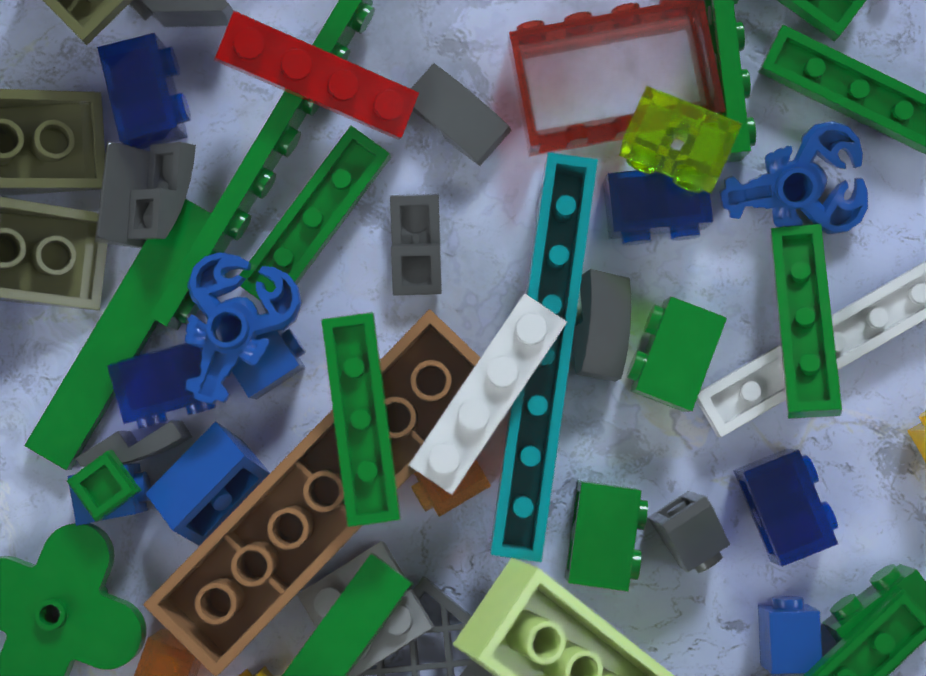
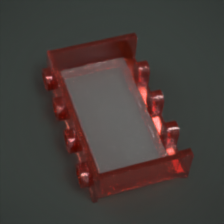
[508,0,726,157]

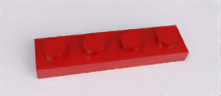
[214,11,419,140]

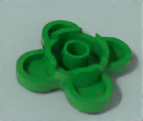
[0,523,147,676]

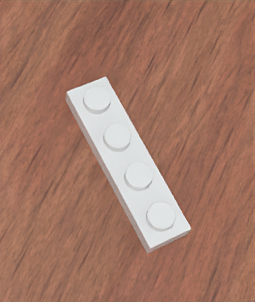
[409,293,567,494]

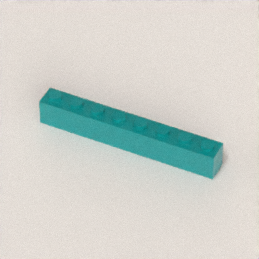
[490,152,598,562]

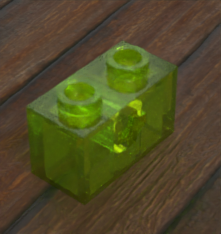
[619,85,742,193]

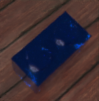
[97,33,191,149]
[603,163,713,245]
[107,343,216,429]
[733,449,838,567]

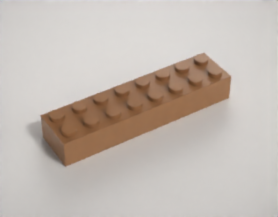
[143,309,480,676]

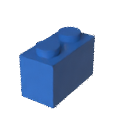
[145,421,270,546]

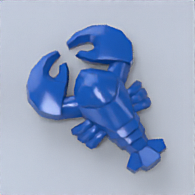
[719,121,868,235]
[185,252,302,405]

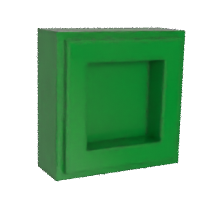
[67,450,142,522]

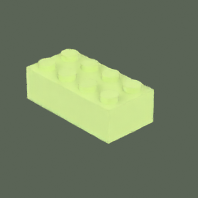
[452,558,674,676]

